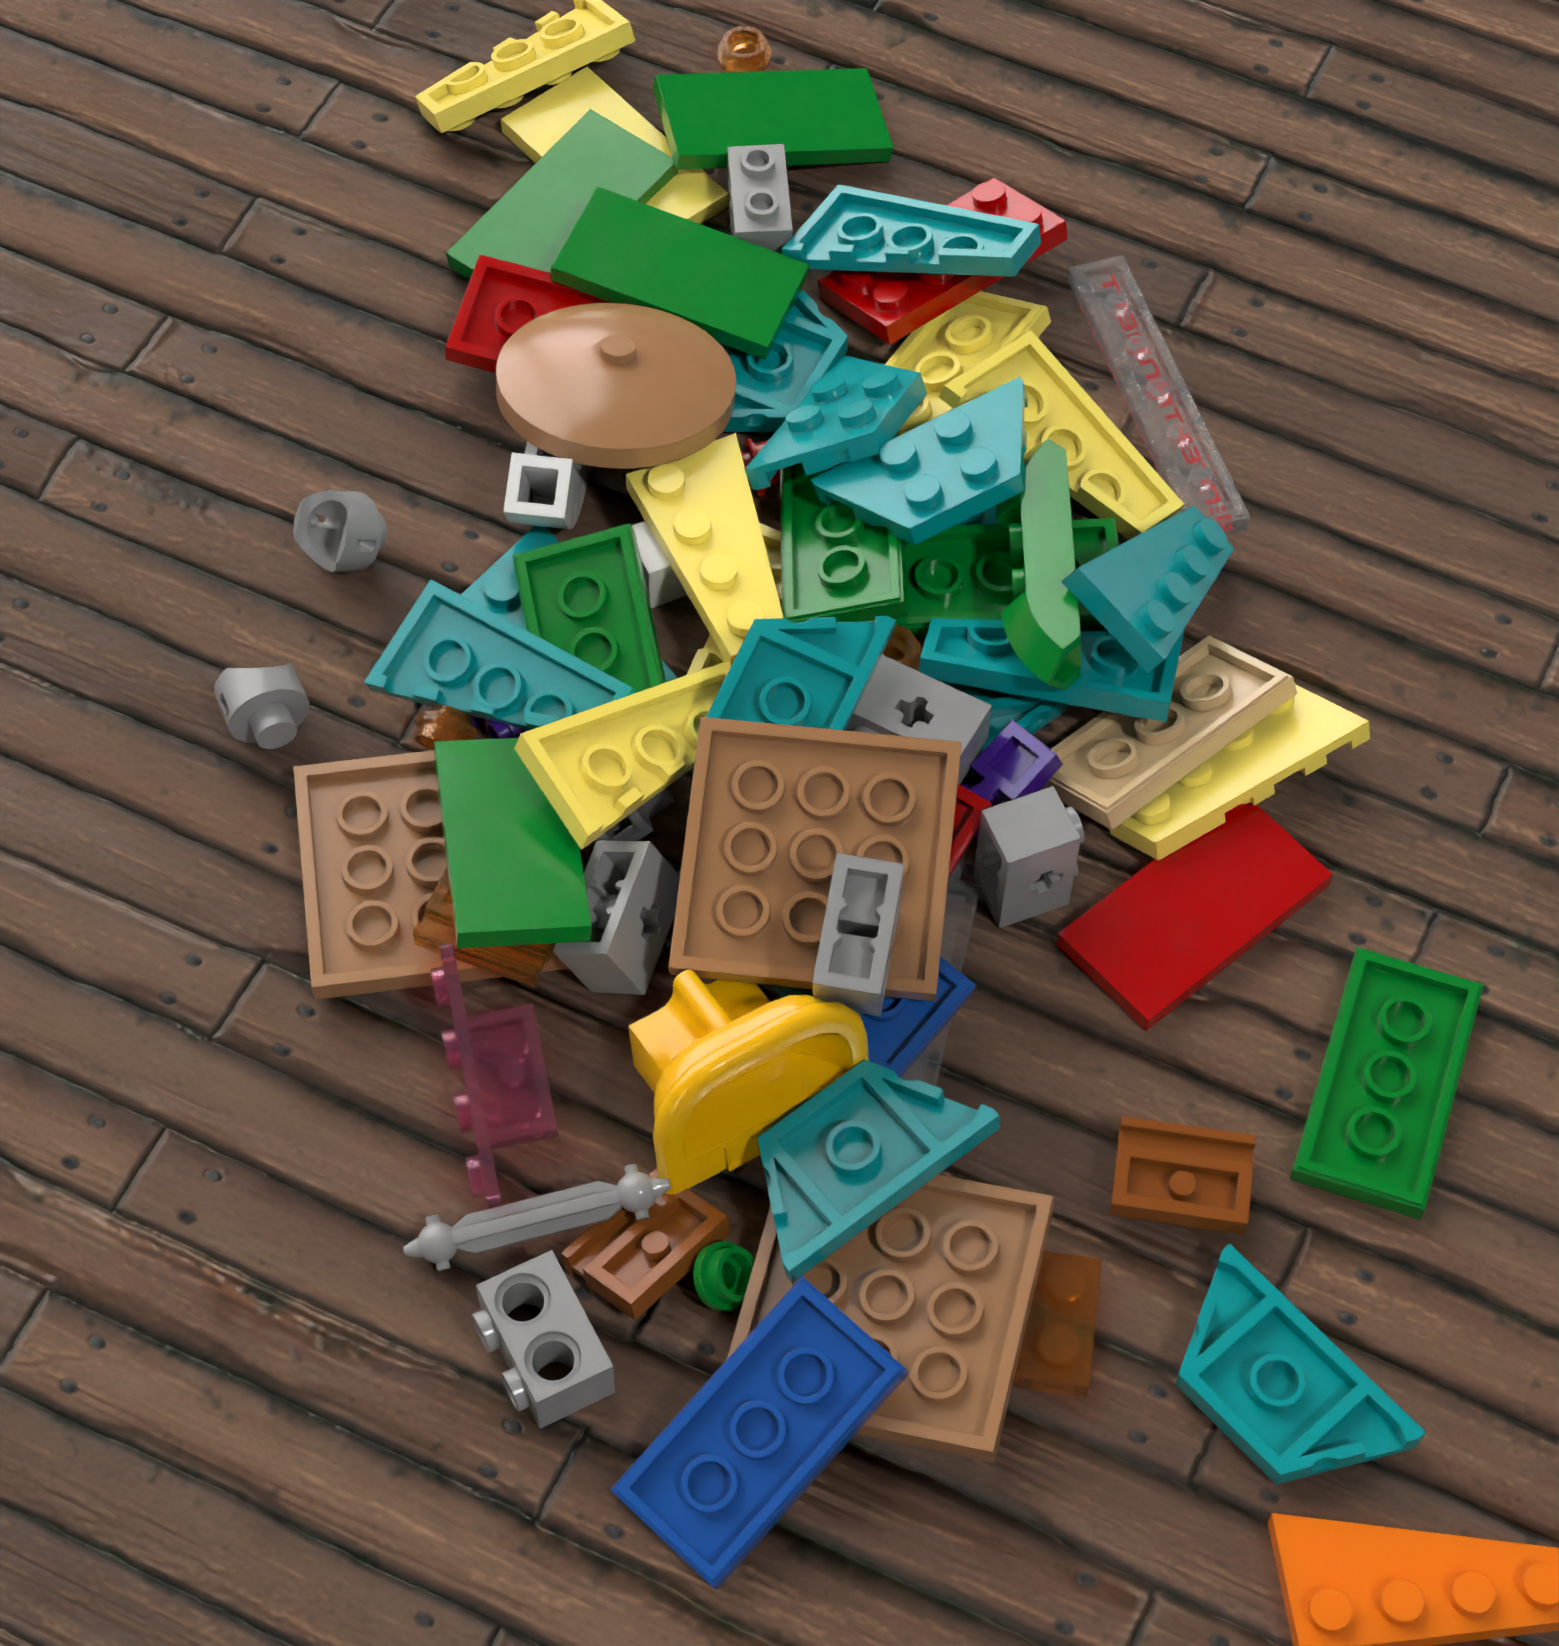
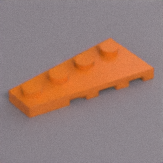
[1267,1513,1559,1646]

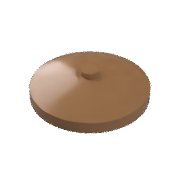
[495,303,736,469]

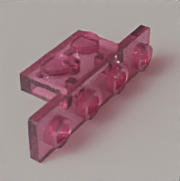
[431,943,559,1209]

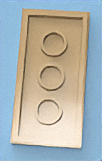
[1041,636,1297,830]

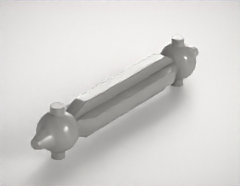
[403,1164,671,1271]

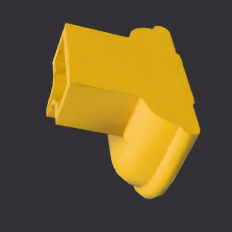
[628,970,869,1195]

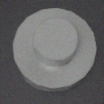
[293,490,387,572]
[214,662,310,749]

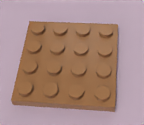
[668,717,962,1002]
[293,750,569,1000]
[727,1174,1054,1463]

